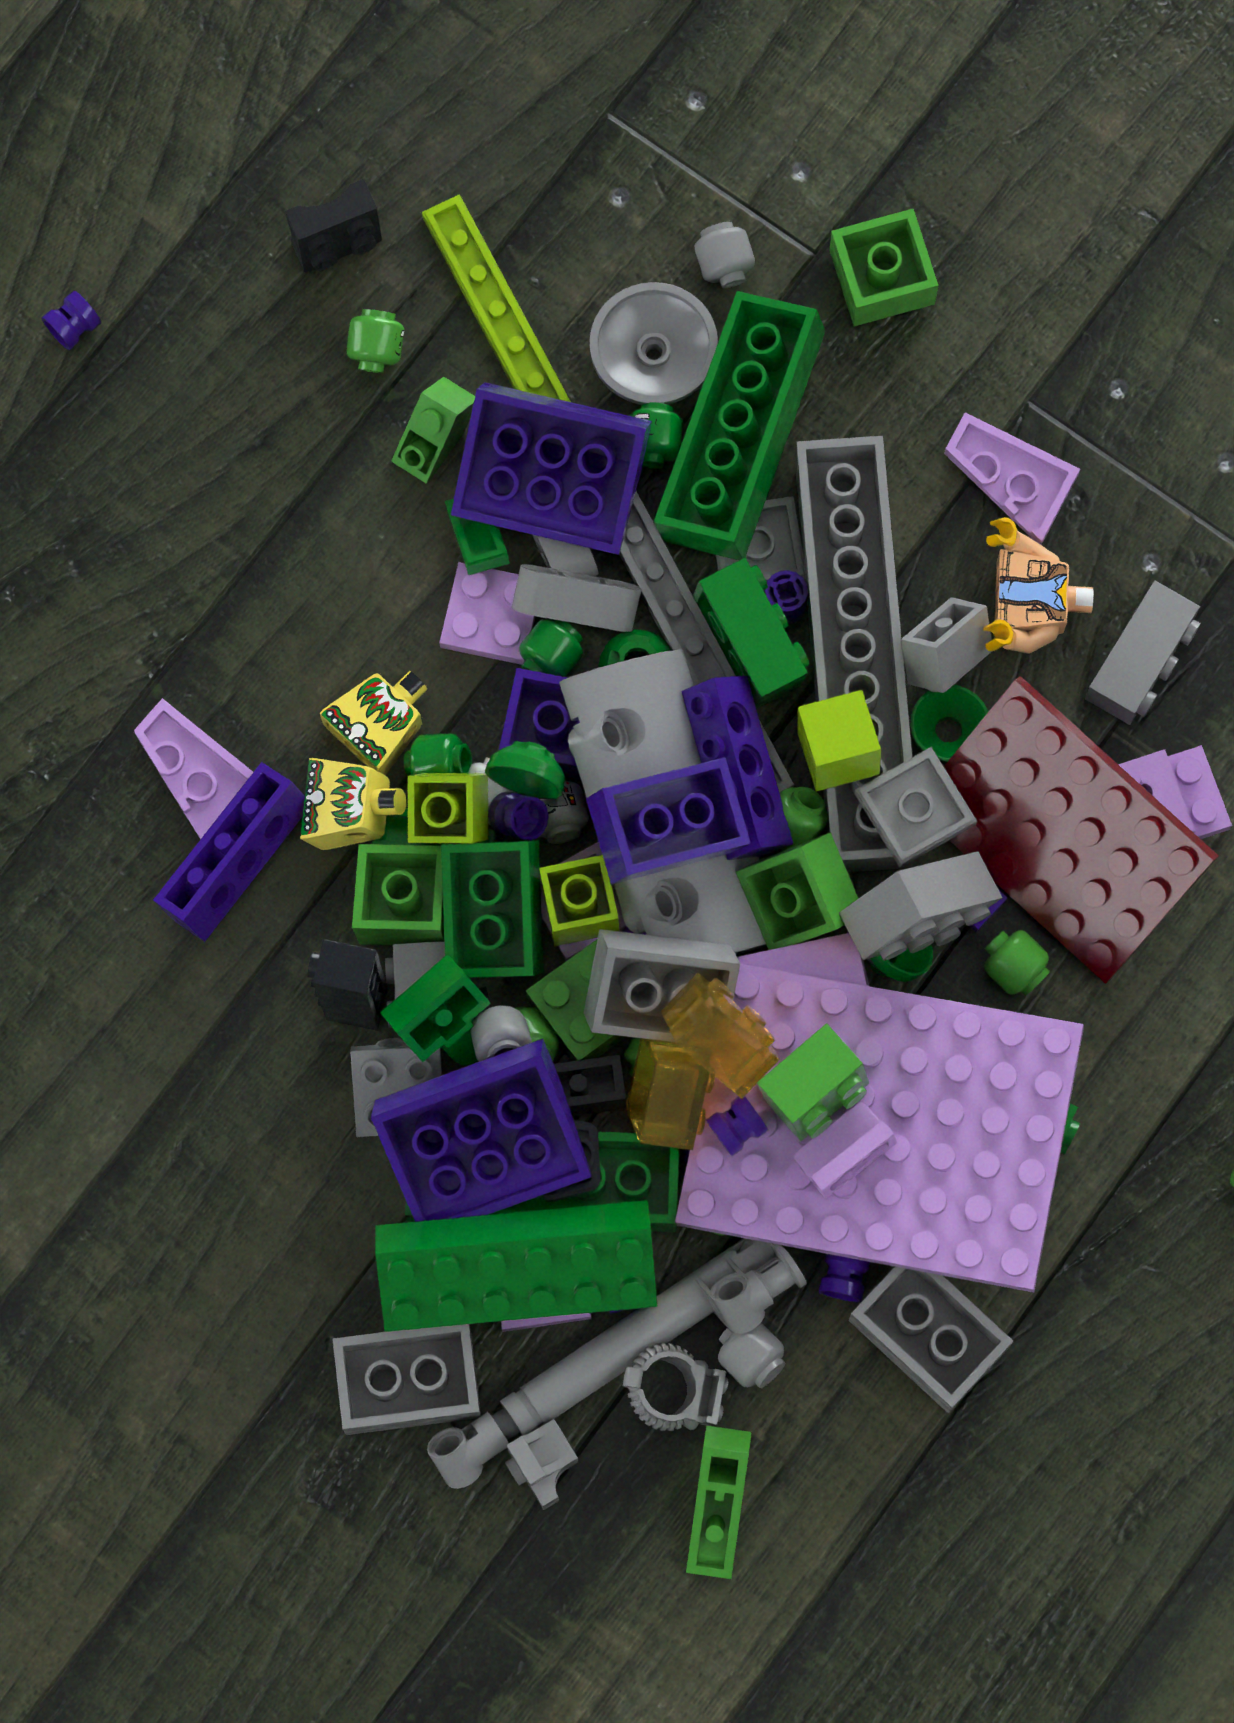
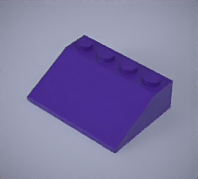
[451,382,652,555]
[371,1039,592,1222]

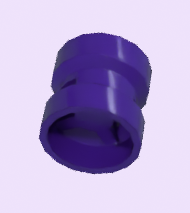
[41,290,101,350]
[765,570,808,624]
[488,791,549,840]
[706,1093,769,1157]
[819,1254,870,1302]

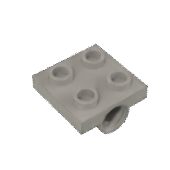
[350,1037,442,1137]

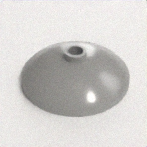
[590,282,718,405]

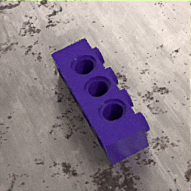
[681,676,793,860]
[153,762,305,942]

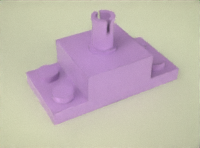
[1118,745,1232,839]

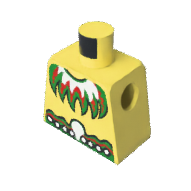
[320,671,427,776]
[300,758,406,850]

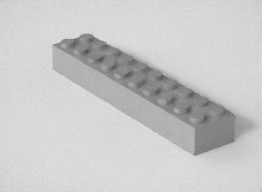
[795,436,921,872]

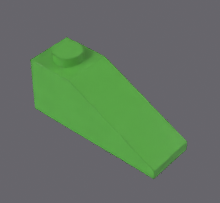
[686,1425,751,1579]

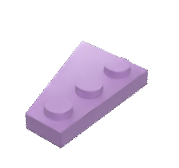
[945,413,1080,545]
[134,698,253,839]

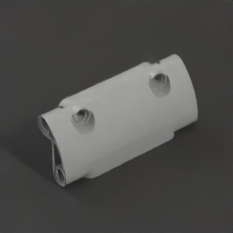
[559,649,767,955]

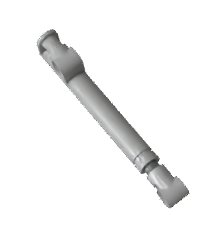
[427,1238,807,1489]

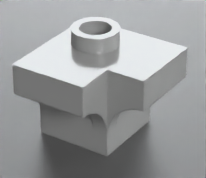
[505,1419,578,1510]

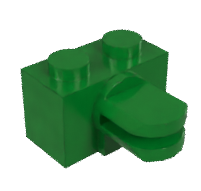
[380,954,491,1066]

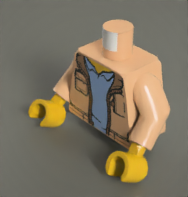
[983,517,1093,654]

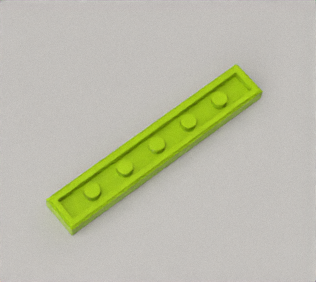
[422,194,571,402]

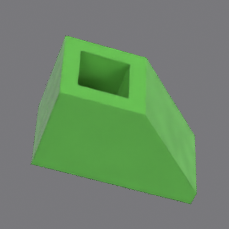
[391,377,475,484]

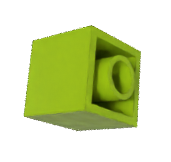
[797,690,881,792]
[407,773,488,843]
[539,855,619,947]

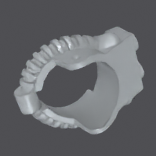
[622,1343,728,1431]

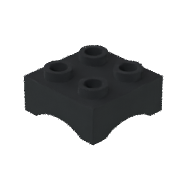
[285,179,382,273]

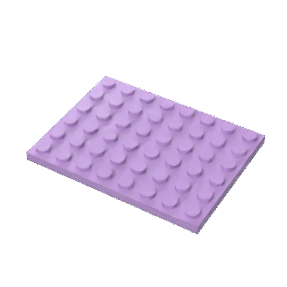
[675,964,1084,1293]

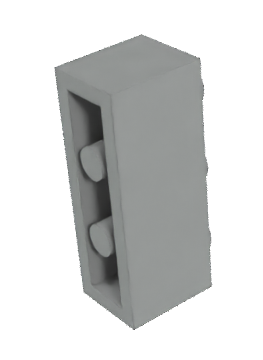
[1085,581,1201,725]

